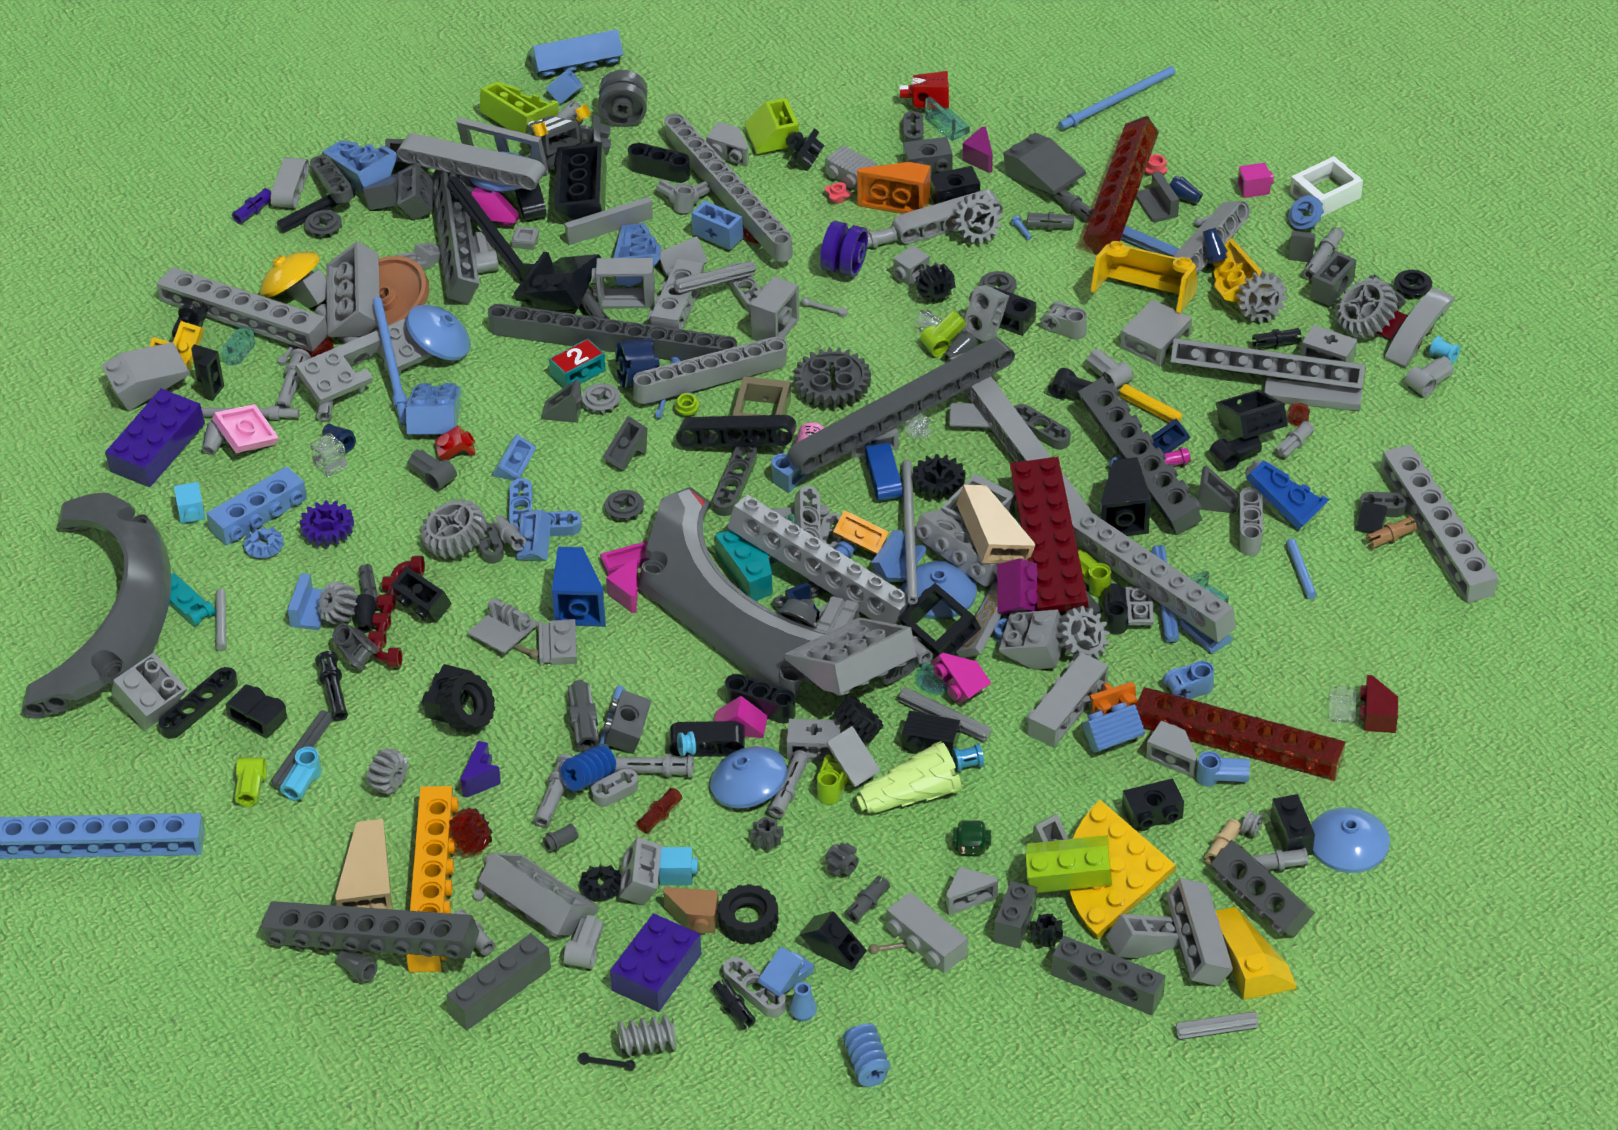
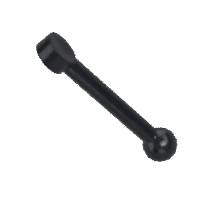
[578,1052,636,1071]

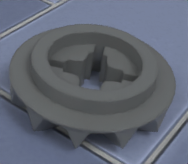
[305,210,342,238]
[979,271,1017,294]
[605,490,644,521]

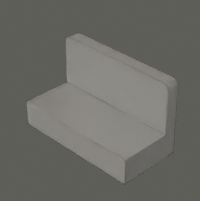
[657,236,707,278]
[827,726,881,787]

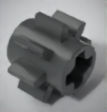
[750,817,784,850]
[825,842,859,876]

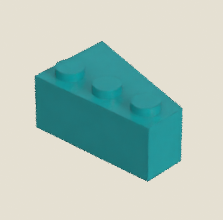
[715,529,773,601]

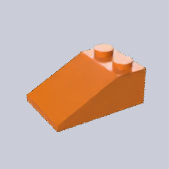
[857,162,931,214]

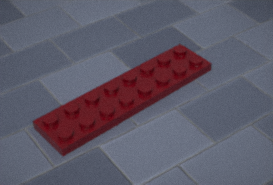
[1010,456,1089,612]

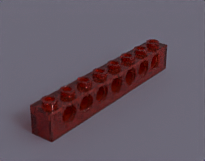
[1083,116,1159,255]
[1136,687,1346,781]

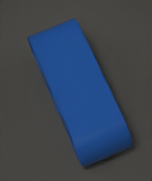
[865,442,902,501]

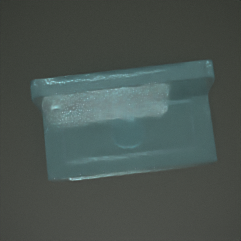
[925,97,970,141]

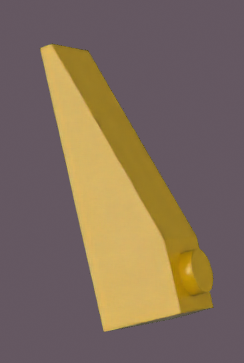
[1213,238,1263,303]
[1216,907,1297,1000]

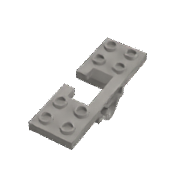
[295,318,434,405]

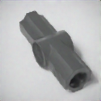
[568,680,599,752]

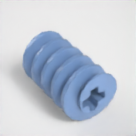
[842,1023,890,1087]

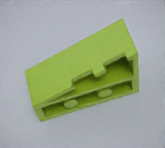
[480,81,559,134]

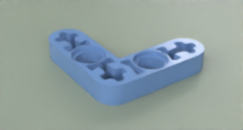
[509,478,582,536]

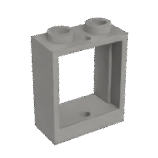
[592,258,655,309]
[941,474,1015,528]

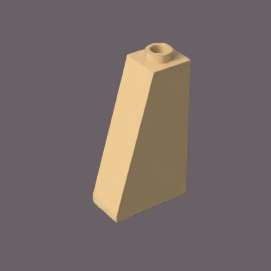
[957,485,1035,564]
[335,819,393,909]

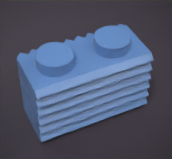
[1081,702,1145,752]

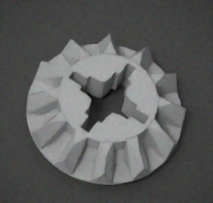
[582,383,620,414]

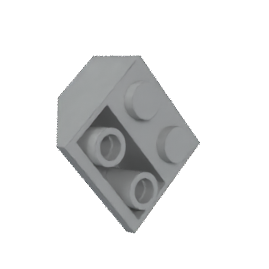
[999,610,1063,669]
[111,653,187,731]

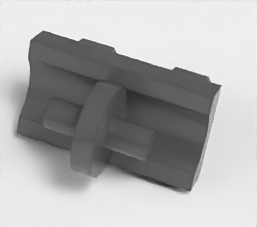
[579,115,611,154]

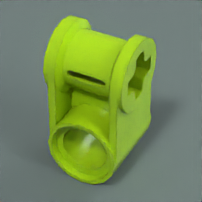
[817,754,849,805]

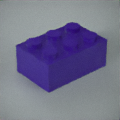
[610,913,702,1012]

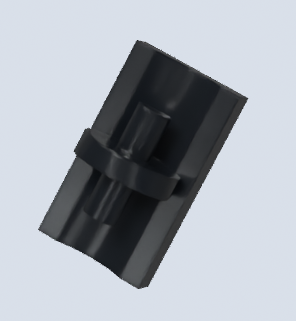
[786,128,825,170]
[172,303,208,337]

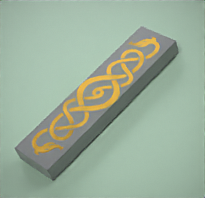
[956,582,1002,658]

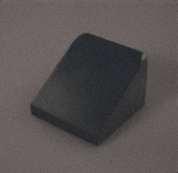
[1356,501,1387,533]

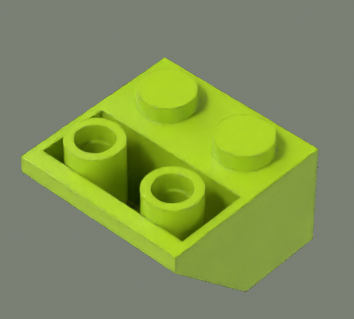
[744,97,799,154]

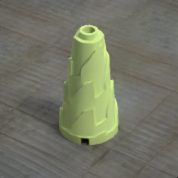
[856,741,962,814]

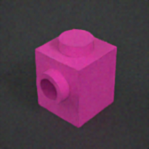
[1237,162,1274,198]

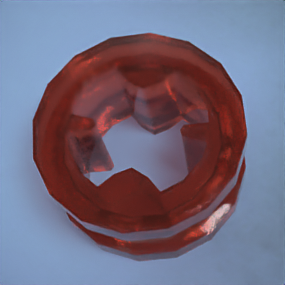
[1287,403,1310,426]

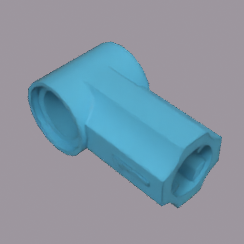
[280,747,322,801]

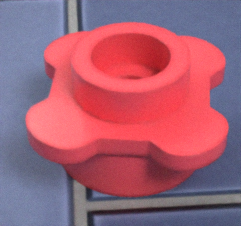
[1145,154,1167,174]
[825,182,851,204]

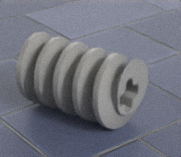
[617,1015,677,1056]

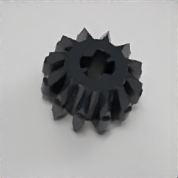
[915,262,956,303]

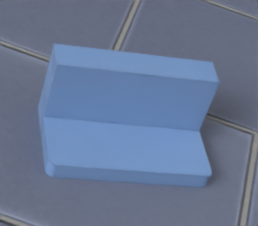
[871,530,927,582]
[287,573,324,630]

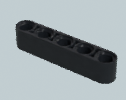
[676,415,797,448]

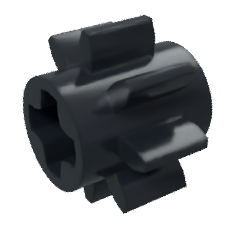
[1030,914,1063,947]

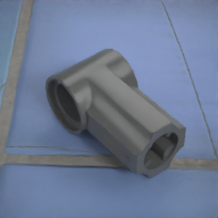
[408,449,457,491]

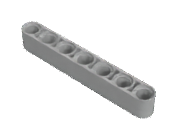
[397,133,546,190]
[633,337,787,404]

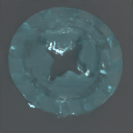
[917,659,948,694]

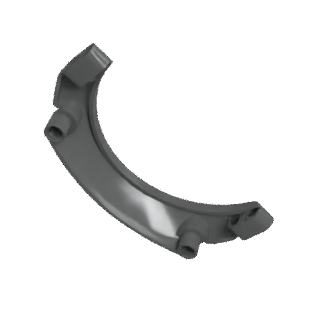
[22,493,171,719]

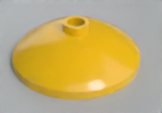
[260,252,320,298]

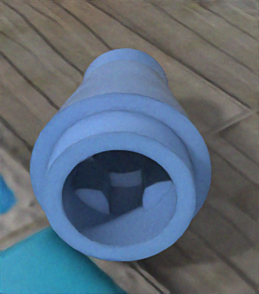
[790,982,817,1021]

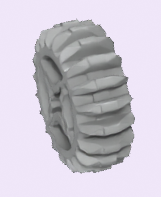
[1335,277,1398,339]
[420,498,487,559]

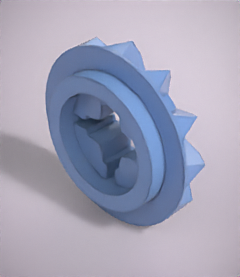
[1289,195,1324,231]
[243,526,284,558]

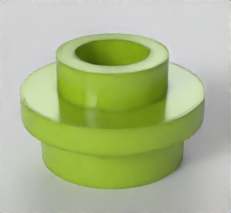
[675,393,699,416]

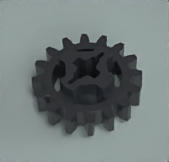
[912,454,966,500]

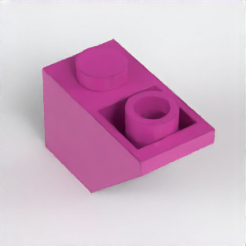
[470,187,519,226]
[930,653,991,705]

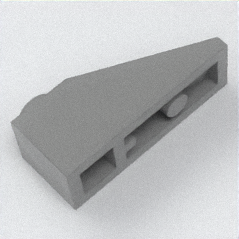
[1106,914,1181,958]

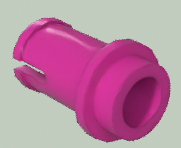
[1164,447,1191,466]

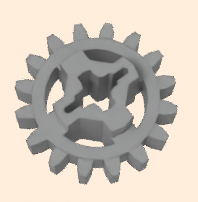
[952,194,1003,244]
[1236,271,1288,323]
[1056,606,1110,661]

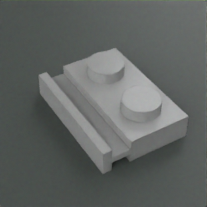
[538,619,577,666]

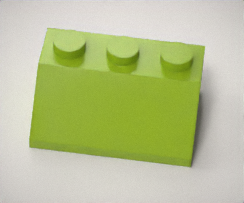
[1026,835,1112,893]

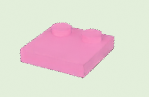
[212,404,279,453]

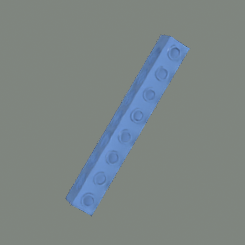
[0,813,205,859]

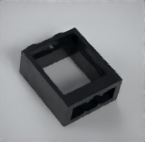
[1216,389,1288,439]
[899,583,981,657]

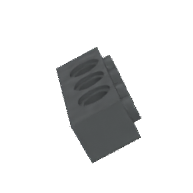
[1211,840,1316,937]
[1051,936,1165,1015]

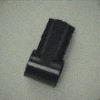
[1048,368,1093,400]
[1209,435,1262,471]
[1104,583,1128,634]

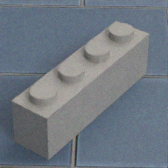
[1026,653,1108,748]
[1166,878,1233,986]

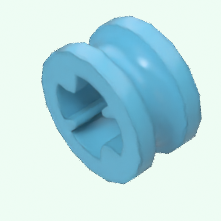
[677,731,696,756]

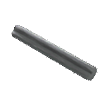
[271,710,332,790]

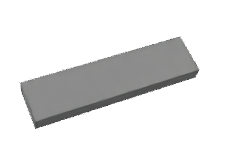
[564,196,653,245]
[1265,378,1362,411]

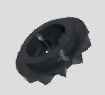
[1394,270,1432,298]
[579,863,621,901]

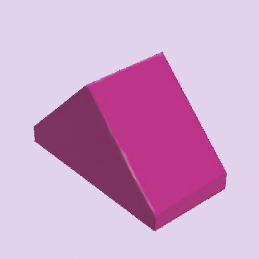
[606,559,639,613]
[714,696,767,738]

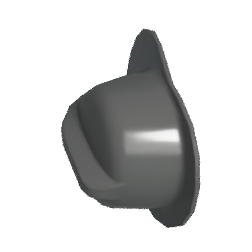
[776,599,816,628]

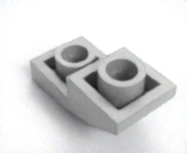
[1125,587,1154,625]

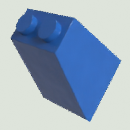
[552,547,606,627]

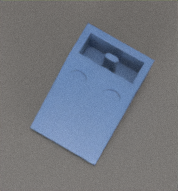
[406,383,462,434]

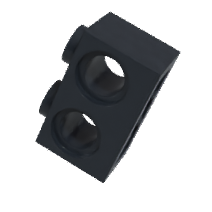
[985,287,1036,336]

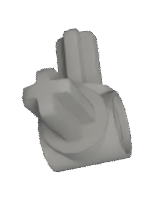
[656,180,711,214]

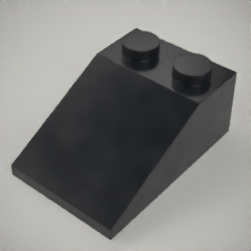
[527,254,601,311]

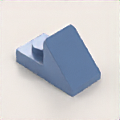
[758,947,815,997]

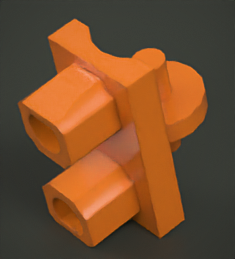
[1090,682,1138,715]

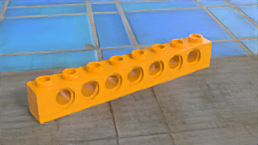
[406,786,459,972]

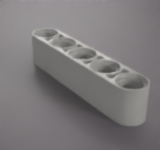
[892,189,1003,244]
[1173,201,1250,273]

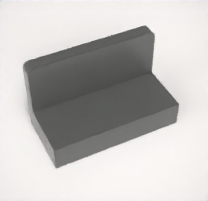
[1135,172,1179,223]

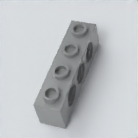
[648,259,704,329]
[915,509,997,587]

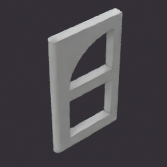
[456,117,548,176]

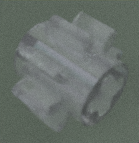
[903,413,932,441]

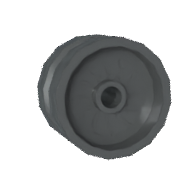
[598,70,648,127]

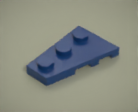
[1246,460,1330,530]

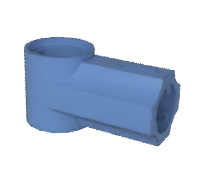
[1195,751,1250,786]

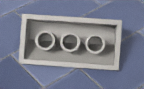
[326,241,380,337]
[478,852,600,937]

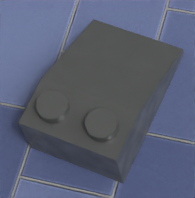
[1003,133,1086,195]

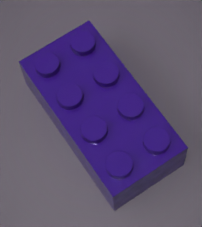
[105,388,205,488]

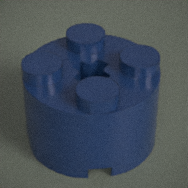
[615,338,660,388]

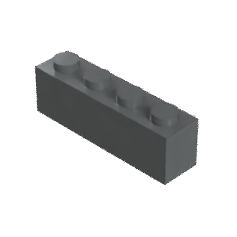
[446,933,551,1031]

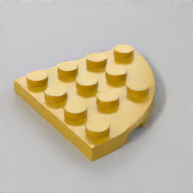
[1070,800,1176,939]

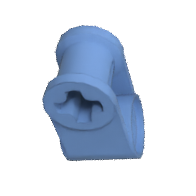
[1163,661,1214,703]

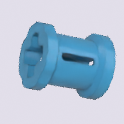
[952,744,984,772]

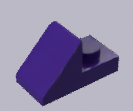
[460,741,501,798]

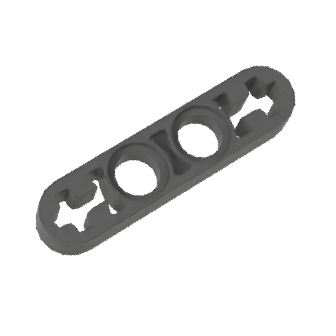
[310,155,354,203]
[713,446,757,516]

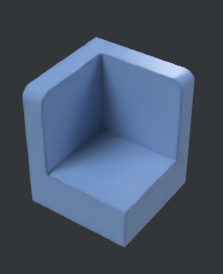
[546,70,585,104]

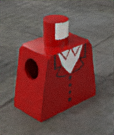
[900,71,949,108]

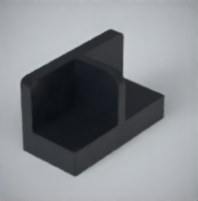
[514,252,552,302]

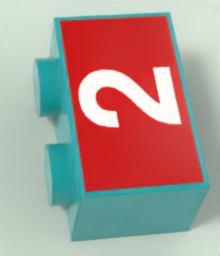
[549,339,606,388]

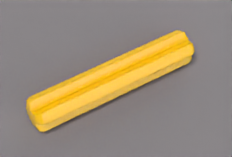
[1119,384,1183,423]

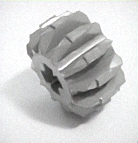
[317,581,358,625]
[366,748,409,794]

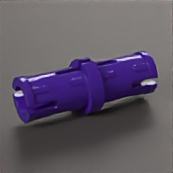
[232,188,271,224]

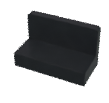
[191,344,224,401]

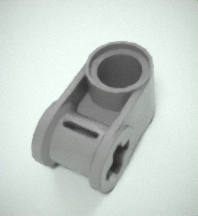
[1040,301,1087,339]

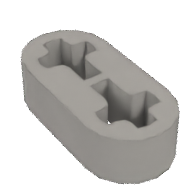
[821,513,843,548]
[592,769,638,806]

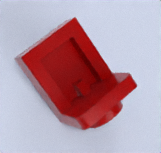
[435,425,476,460]

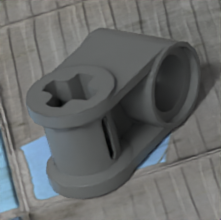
[332,623,379,670]

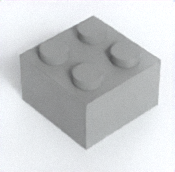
[749,276,799,341]

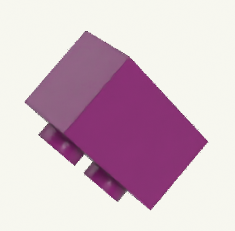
[997,558,1038,616]

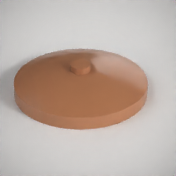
[366,256,429,335]

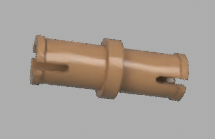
[1365,516,1417,549]

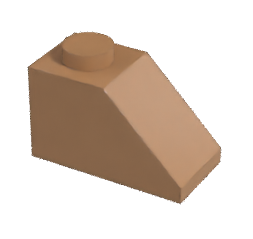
[663,887,719,933]

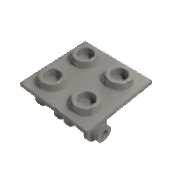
[467,598,538,654]

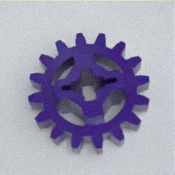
[300,500,354,547]

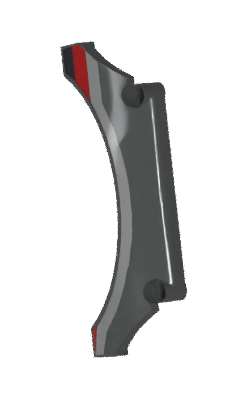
[638,487,918,700]

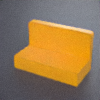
[833,510,889,555]

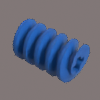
[560,745,616,791]

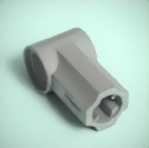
[473,232,499,273]
[1086,349,1133,389]
[1405,356,1454,397]
[564,915,604,969]

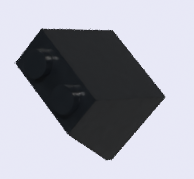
[1100,457,1151,536]

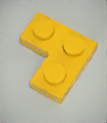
[149,321,205,372]

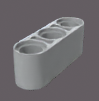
[271,157,309,208]
[1238,487,1263,556]

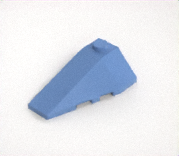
[322,140,397,194]
[614,223,662,287]

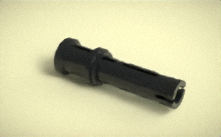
[315,651,348,721]

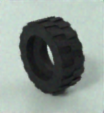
[438,672,495,733]
[718,884,779,945]

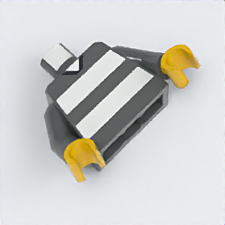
[527,104,591,156]

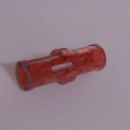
[636,788,682,834]

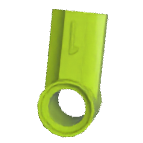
[920,309,967,357]
[1078,550,1111,597]
[235,757,267,807]

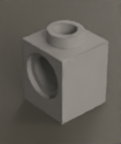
[893,245,930,286]

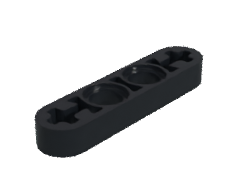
[158,667,238,739]

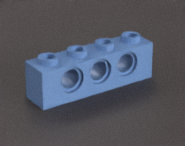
[206,466,307,546]

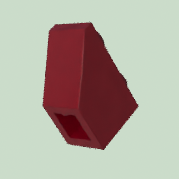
[1359,675,1398,733]

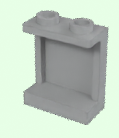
[1120,299,1192,367]

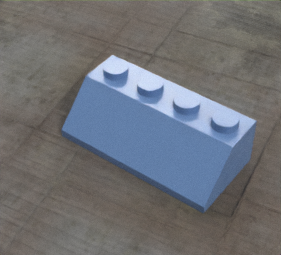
[528,29,624,77]

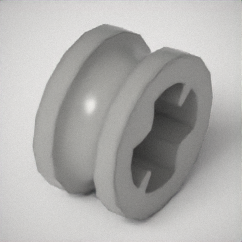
[1241,810,1263,837]

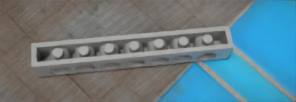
[156,267,328,352]
[1171,338,1366,389]
[1381,445,1499,603]
[727,494,910,625]
[1073,512,1236,643]

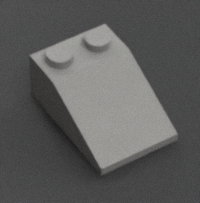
[102,342,190,411]

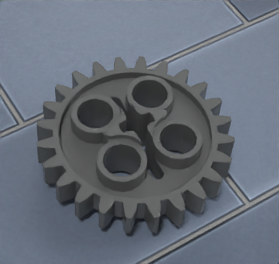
[794,347,871,409]

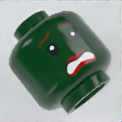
[953,820,991,855]

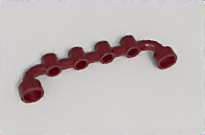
[368,556,425,668]

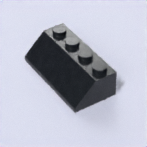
[554,142,607,220]

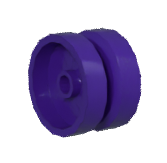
[820,220,868,277]

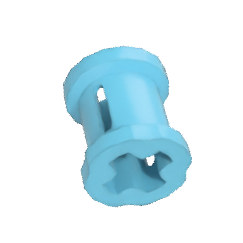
[1429,336,1460,365]

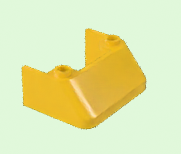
[1091,241,1198,313]

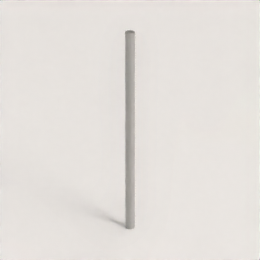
[902,460,918,604]

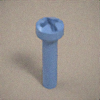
[1011,216,1032,240]

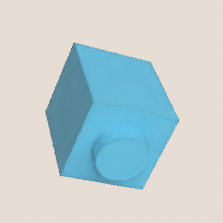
[174,482,205,524]
[659,847,698,885]

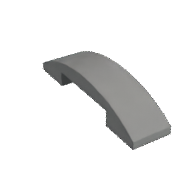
[1385,288,1455,369]

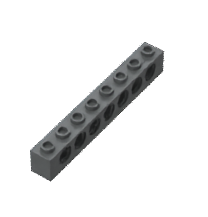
[432,170,480,304]
[1078,377,1202,535]
[261,901,480,959]

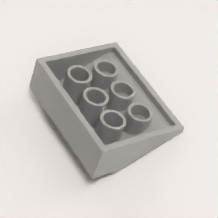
[784,617,917,695]

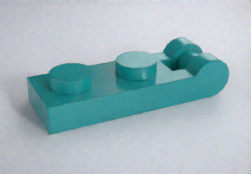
[169,573,216,627]

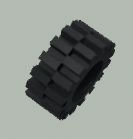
[834,696,884,743]

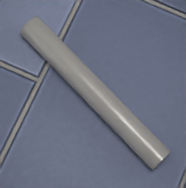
[216,589,227,651]

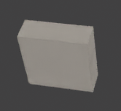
[511,227,539,250]

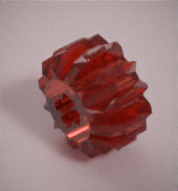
[448,808,493,854]

